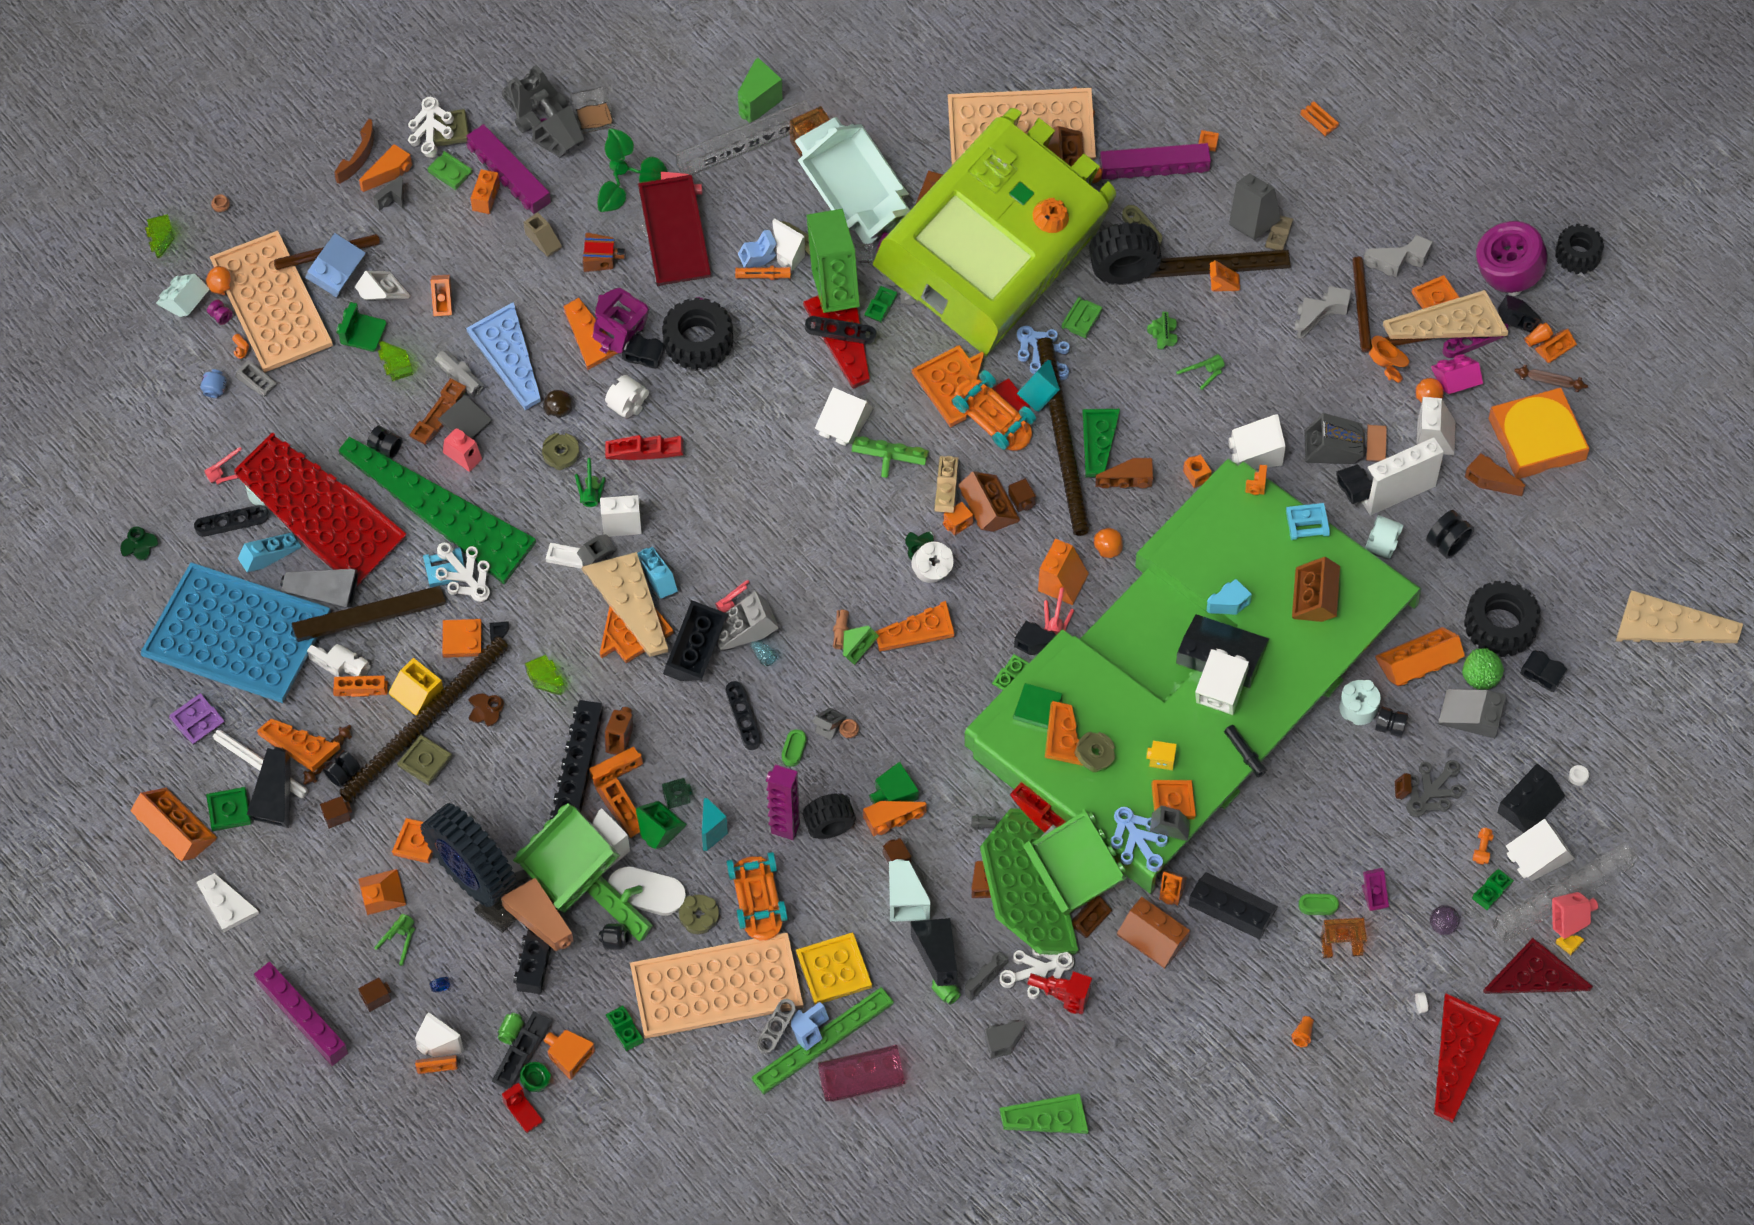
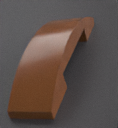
[334,119,374,184]
[409,378,466,445]

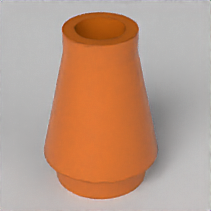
[1524,323,1553,347]
[1291,1016,1314,1047]

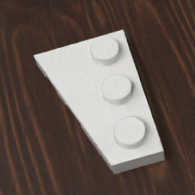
[197,873,259,932]

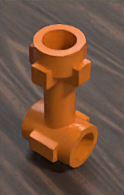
[1472,828,1494,865]

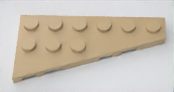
[1383,290,1508,339]
[582,552,668,657]
[1616,590,1743,643]

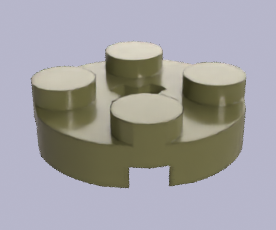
[542,433,580,470]
[1074,732,1115,772]
[679,895,719,934]

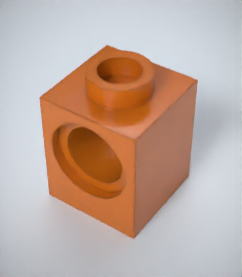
[1183,454,1212,488]
[943,502,973,535]

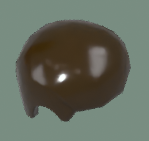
[543,390,573,418]

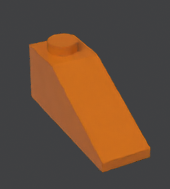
[359,144,412,192]
[595,777,640,838]

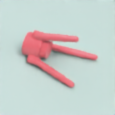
[204,447,242,485]
[715,580,749,613]
[1044,587,1074,635]

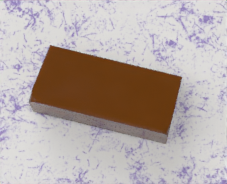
[1071,896,1112,938]

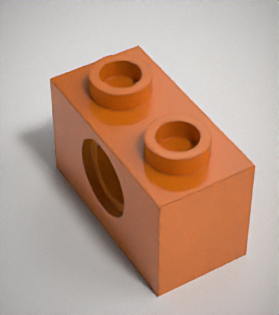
[470,169,500,214]

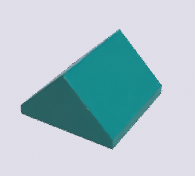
[1017,360,1060,412]
[702,798,728,851]

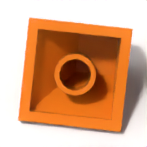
[358,869,406,915]

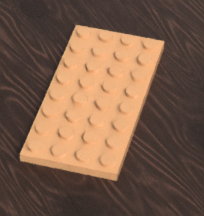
[948,88,1096,166]
[210,231,333,373]
[630,932,803,1039]

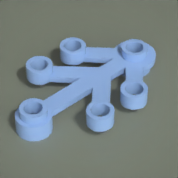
[1017,326,1069,380]
[1111,807,1168,872]

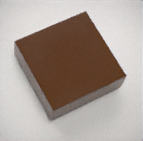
[1394,773,1412,800]

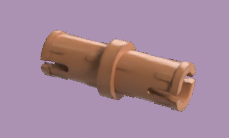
[833,609,849,650]

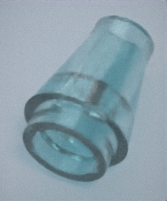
[750,640,777,666]

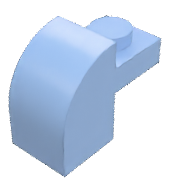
[738,230,776,268]
[791,1002,829,1051]

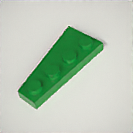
[1082,409,1120,477]

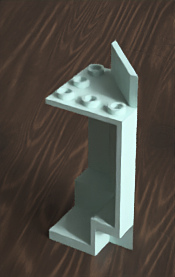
[795,117,910,247]

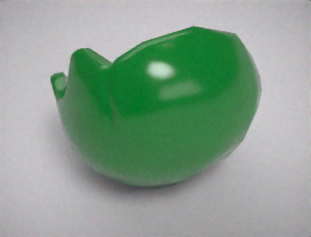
[520,1062,551,1092]

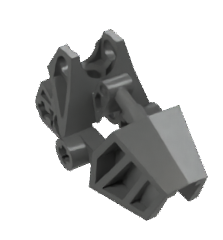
[501,65,584,158]

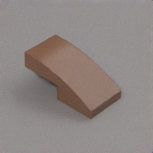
[1366,425,1386,462]

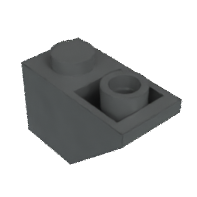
[577,534,617,566]
[1150,805,1190,841]
[985,1020,1025,1059]

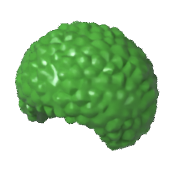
[1462,648,1504,690]

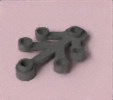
[1406,760,1463,817]

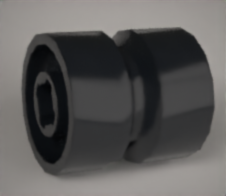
[367,425,402,458]
[1375,706,1408,737]
[323,750,360,787]

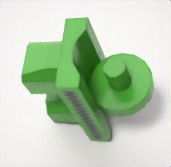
[1147,311,1177,350]

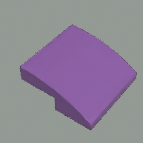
[169,693,224,744]

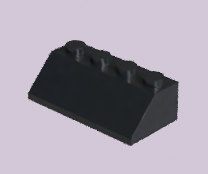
[663,600,727,681]
[1188,872,1278,940]

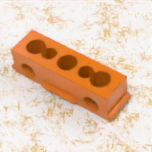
[333,676,388,697]
[589,747,643,787]

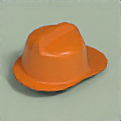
[1369,336,1409,367]

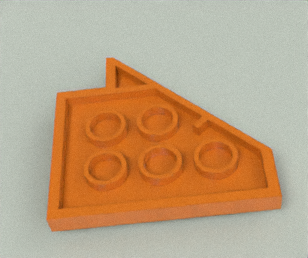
[912,345,984,428]
[600,606,674,663]

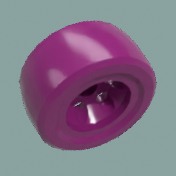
[1476,221,1548,293]

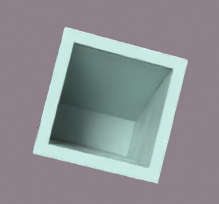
[889,859,930,922]

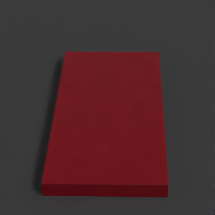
[638,175,711,286]

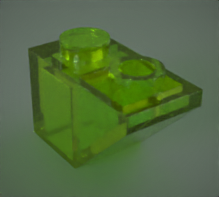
[145,214,175,258]
[378,341,413,381]
[525,654,564,695]

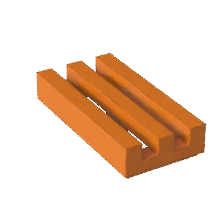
[1300,101,1339,136]

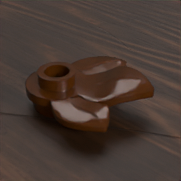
[468,693,504,727]

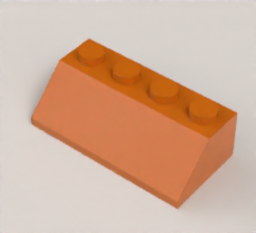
[1375,627,1465,686]
[130,787,217,861]

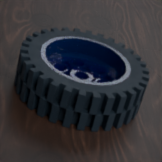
[420,803,517,907]

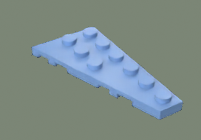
[466,302,541,410]

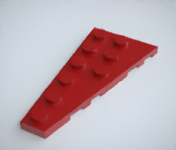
[803,295,870,389]
[1434,993,1501,1123]

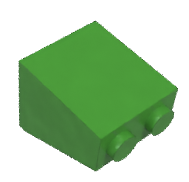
[738,58,783,124]

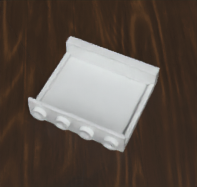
[1361,437,1444,516]

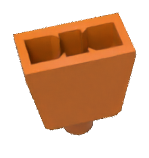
[544,1030,595,1080]

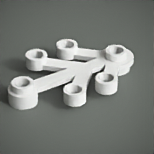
[408,97,454,158]
[436,542,490,602]
[1000,949,1074,999]

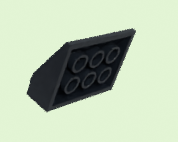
[1176,614,1269,688]

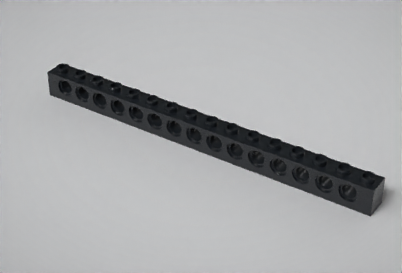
[513,700,603,994]

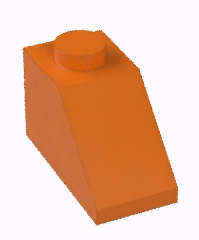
[430,275,452,316]

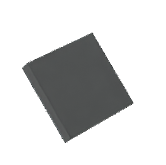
[438,395,492,439]

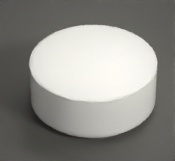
[1569,765,1589,786]
[1415,992,1428,1013]

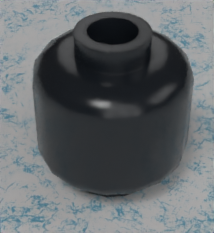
[599,923,630,950]

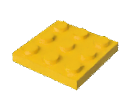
[796,932,872,1005]

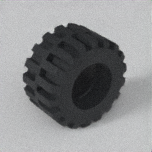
[1555,224,1604,274]
[802,793,857,839]

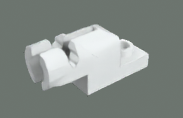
[307,644,370,677]

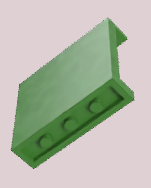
[513,803,620,912]
[1023,808,1127,916]

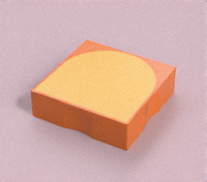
[1488,388,1589,479]

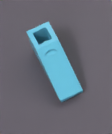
[238,532,301,572]
[637,547,678,599]

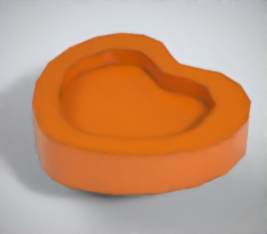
[1384,366,1402,383]

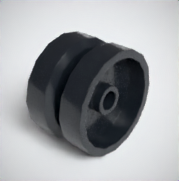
[1426,510,1474,559]

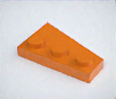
[1045,701,1083,766]

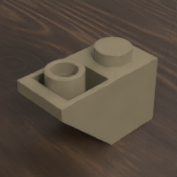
[524,212,562,257]

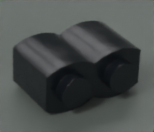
[622,334,664,368]
[1336,464,1373,504]
[1520,650,1567,692]

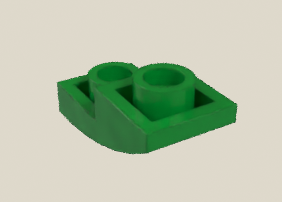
[1472,868,1514,911]
[605,1006,644,1051]

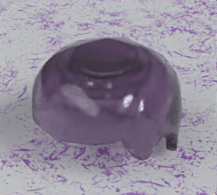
[1430,905,1460,935]

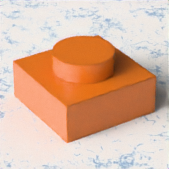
[1198,130,1219,152]

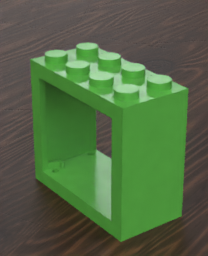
[806,209,860,313]

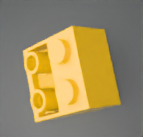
[389,658,443,716]

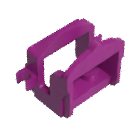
[592,288,649,354]

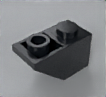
[1498,295,1541,332]
[1014,621,1056,655]

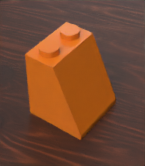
[1038,538,1089,605]

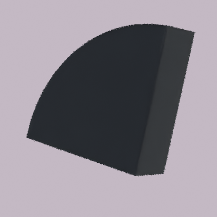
[489,621,509,641]

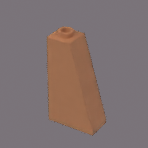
[501,878,573,951]

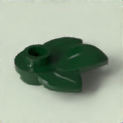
[120,526,158,561]
[905,531,934,560]

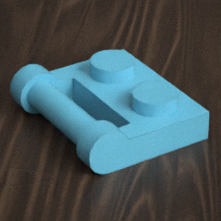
[1286,503,1330,540]
[423,547,465,588]

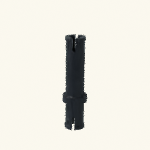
[1224,725,1267,777]

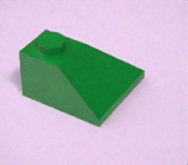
[636,801,687,849]

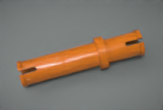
[735,266,791,280]

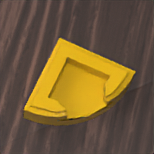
[1555,935,1584,955]

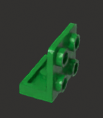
[337,302,387,352]

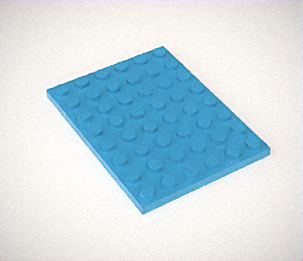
[141,562,331,703]

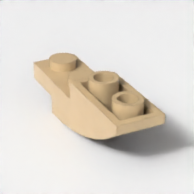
[935,456,959,513]

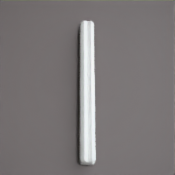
[213,730,308,798]

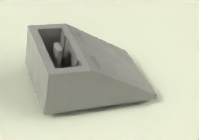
[717,591,779,650]

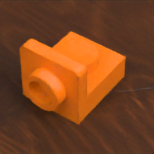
[1245,465,1267,495]

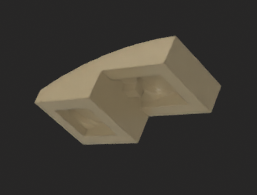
[1265,216,1293,250]

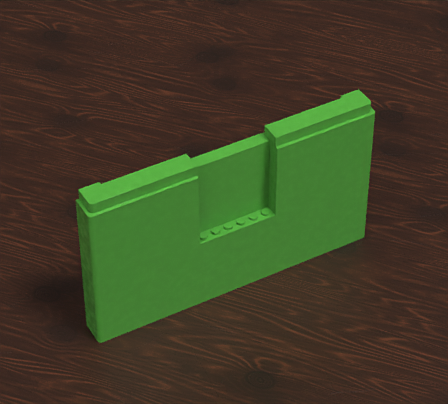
[964,459,1421,894]

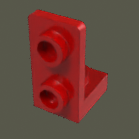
[501,1083,543,1133]

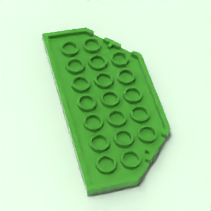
[980,808,1078,955]

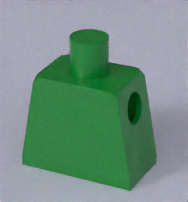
[869,762,919,804]

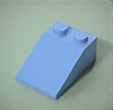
[305,233,365,297]

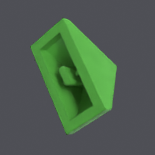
[843,626,879,665]

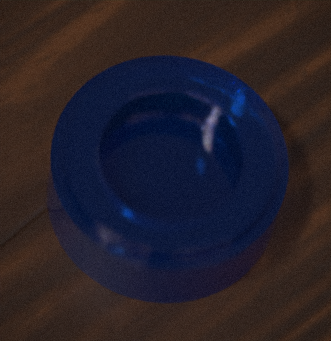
[429,977,451,993]

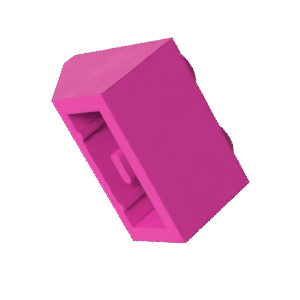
[1431,354,1483,394]

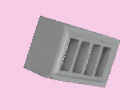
[235,360,277,397]

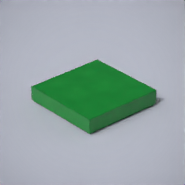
[1013,683,1062,729]
[206,787,251,832]

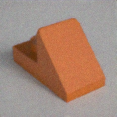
[1210,260,1240,292]

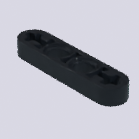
[805,316,876,344]
[194,505,268,537]
[726,681,761,750]

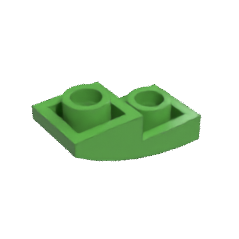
[992,654,1029,691]

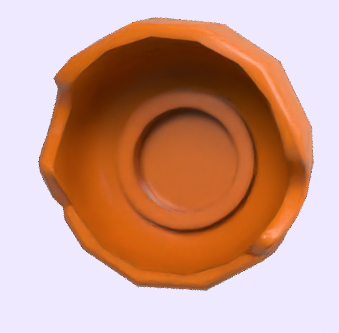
[206,266,231,295]
[1415,378,1444,403]
[1094,528,1123,558]

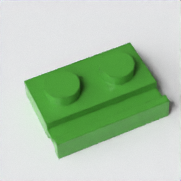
[427,151,472,190]
[1062,297,1102,338]

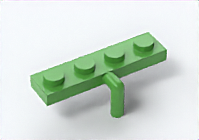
[852,436,929,478]
[587,876,653,942]

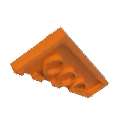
[563,298,618,370]
[875,601,954,652]
[257,719,341,772]

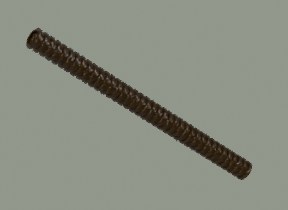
[1036,337,1090,536]
[339,637,509,803]

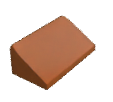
[1535,329,1577,363]
[415,1055,458,1074]

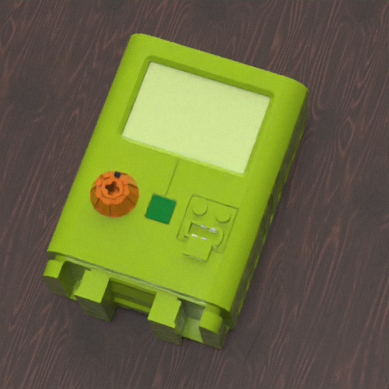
[872,108,1116,357]

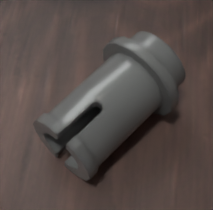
[971,814,996,830]

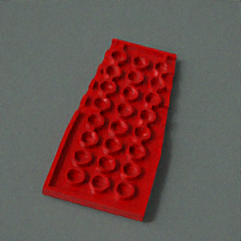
[234,433,407,587]

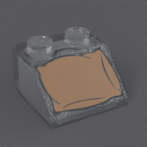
[570,86,614,134]

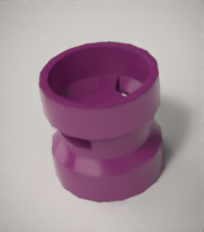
[207,299,233,325]

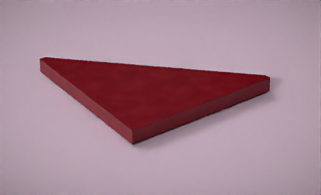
[1483,938,1593,994]

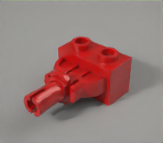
[1027,971,1092,1014]

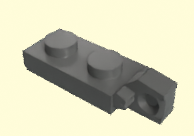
[965,951,1008,1000]

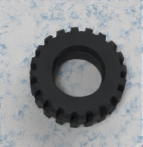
[1089,222,1162,285]
[662,298,733,370]
[1464,581,1541,657]

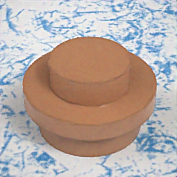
[211,194,230,212]
[839,719,859,738]

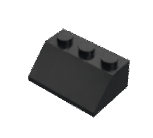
[1497,763,1565,833]

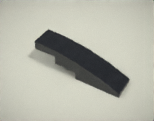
[492,1011,552,1090]

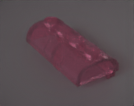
[817,1044,905,1102]

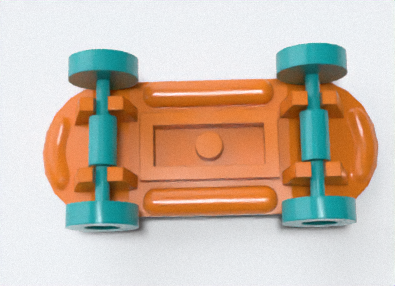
[952,370,1036,451]
[726,852,787,941]

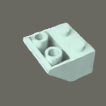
[156,274,209,317]

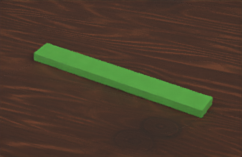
[751,987,894,1095]

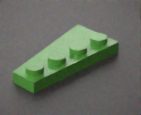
[999,1093,1088,1134]

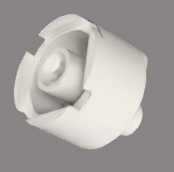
[605,375,649,418]
[911,542,953,583]

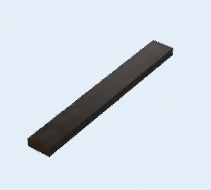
[1145,250,1291,278]
[292,586,446,642]

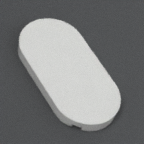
[608,867,686,916]

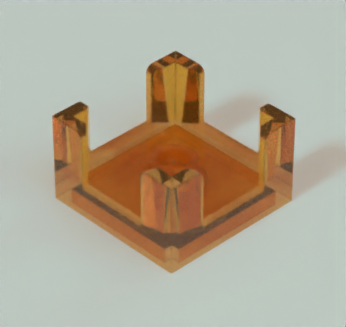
[789,106,830,157]
[1320,918,1367,958]

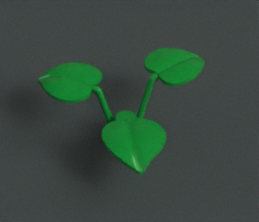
[597,129,668,212]

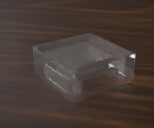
[855,244,873,263]

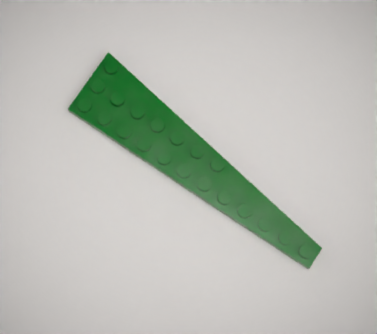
[338,437,536,585]

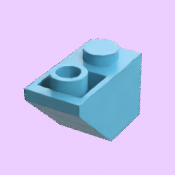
[1206,579,1252,615]

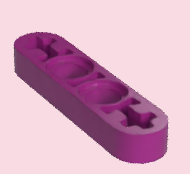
[1442,323,1508,359]

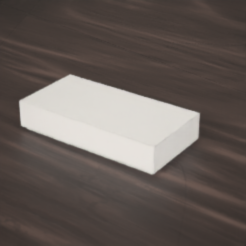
[546,543,584,569]

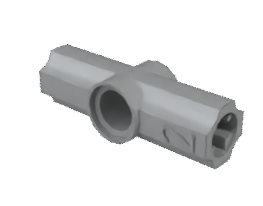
[435,350,484,397]

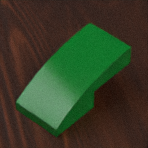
[864,285,898,323]

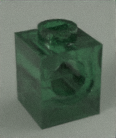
[662,778,693,809]

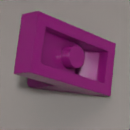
[1361,868,1389,911]

